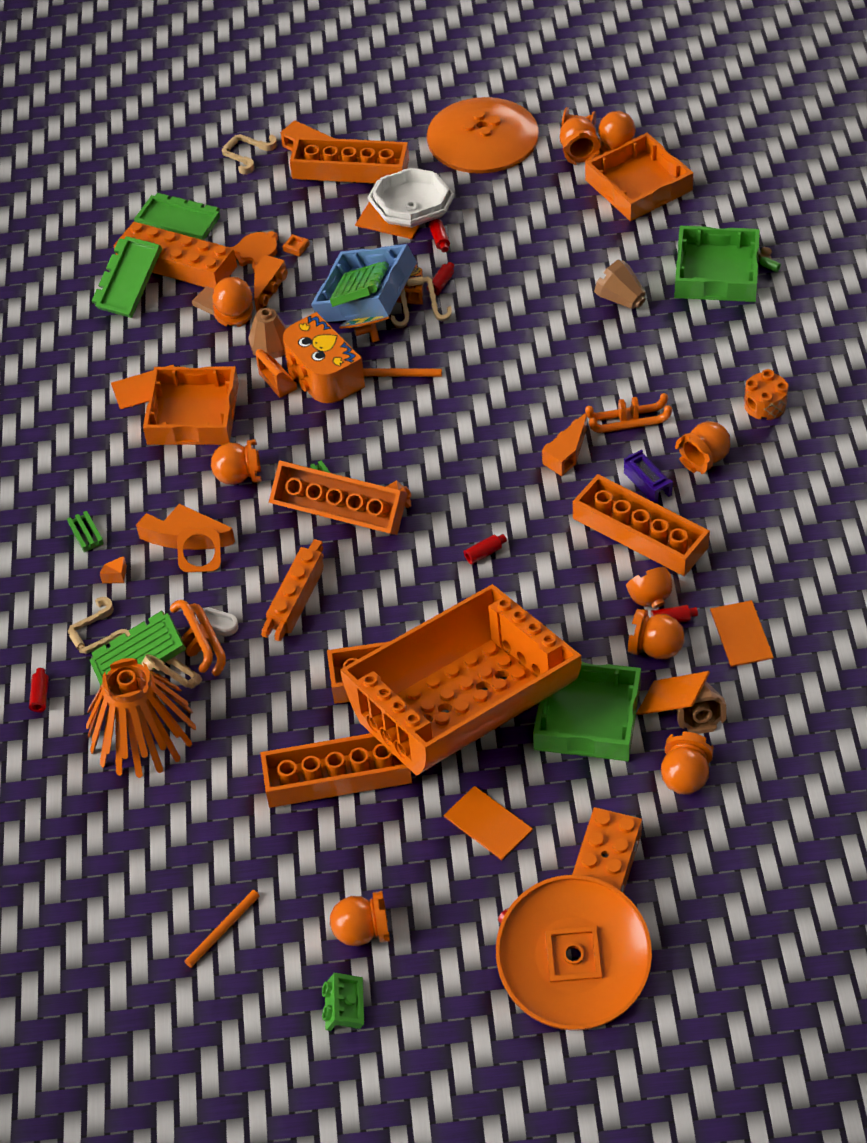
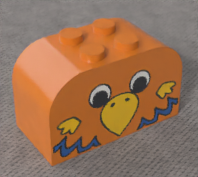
[283,312,365,403]

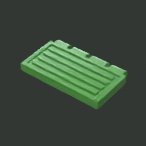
[134,193,220,240]
[91,236,162,318]
[330,262,389,307]
[90,611,187,686]

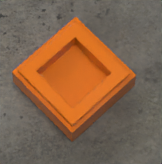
[282,234,310,257]

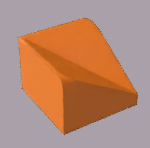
[100,557,127,583]

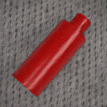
[429,219,450,253]
[427,262,455,295]
[464,534,507,565]
[651,605,698,623]
[29,668,49,712]

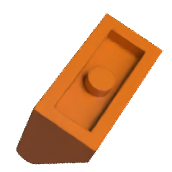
[255,349,297,398]

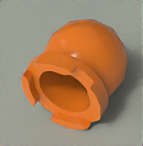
[598,111,636,154]
[560,117,601,165]
[212,277,253,327]
[675,421,730,474]
[211,439,262,485]
[628,609,685,660]
[661,731,714,795]
[330,891,390,946]

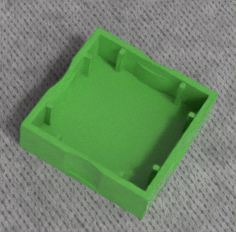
[674,225,760,302]
[533,661,641,761]

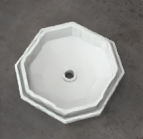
[368,168,454,228]

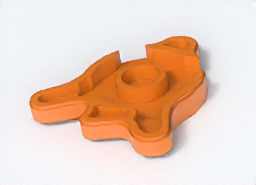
[230,231,278,273]

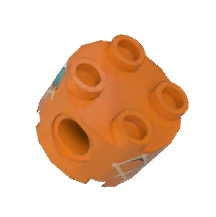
[744,369,789,420]

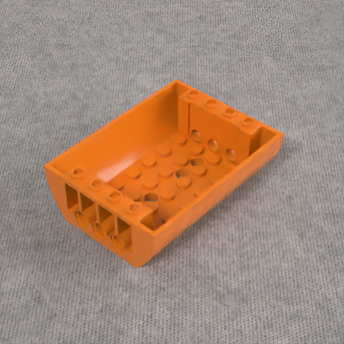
[340,584,581,775]

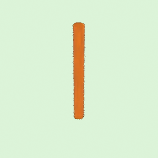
[363,368,442,377]
[184,890,260,968]

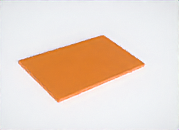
[355,202,421,239]
[111,365,174,410]
[710,600,774,667]
[636,671,710,715]
[444,786,533,860]

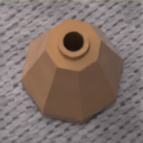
[594,259,646,309]
[248,308,287,358]
[677,682,726,734]

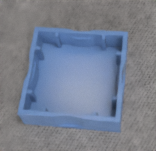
[311,244,417,322]

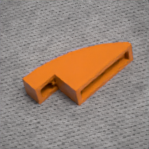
[136,504,235,550]

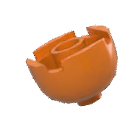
[626,567,672,609]

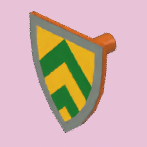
[339,316,389,342]

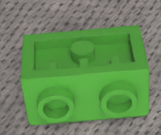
[322,973,364,1031]

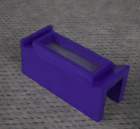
[624,449,673,504]

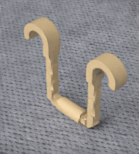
[222,134,277,174]
[391,276,452,328]
[68,597,130,654]
[141,654,203,689]

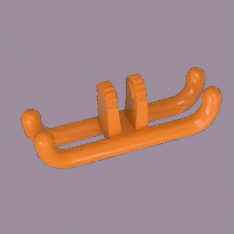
[585,393,672,433]
[170,600,226,676]

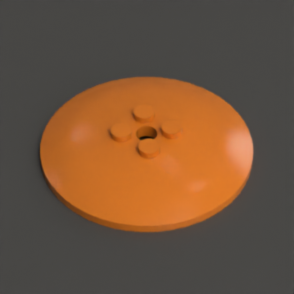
[427,97,539,174]
[496,875,652,1030]

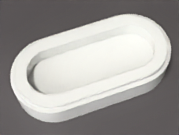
[195,607,239,636]

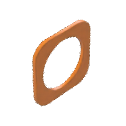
[177,528,221,572]

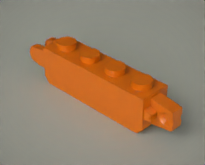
[261,539,324,641]

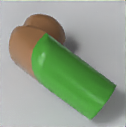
[758,247,781,273]

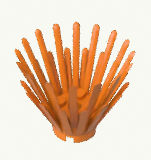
[86,658,196,778]

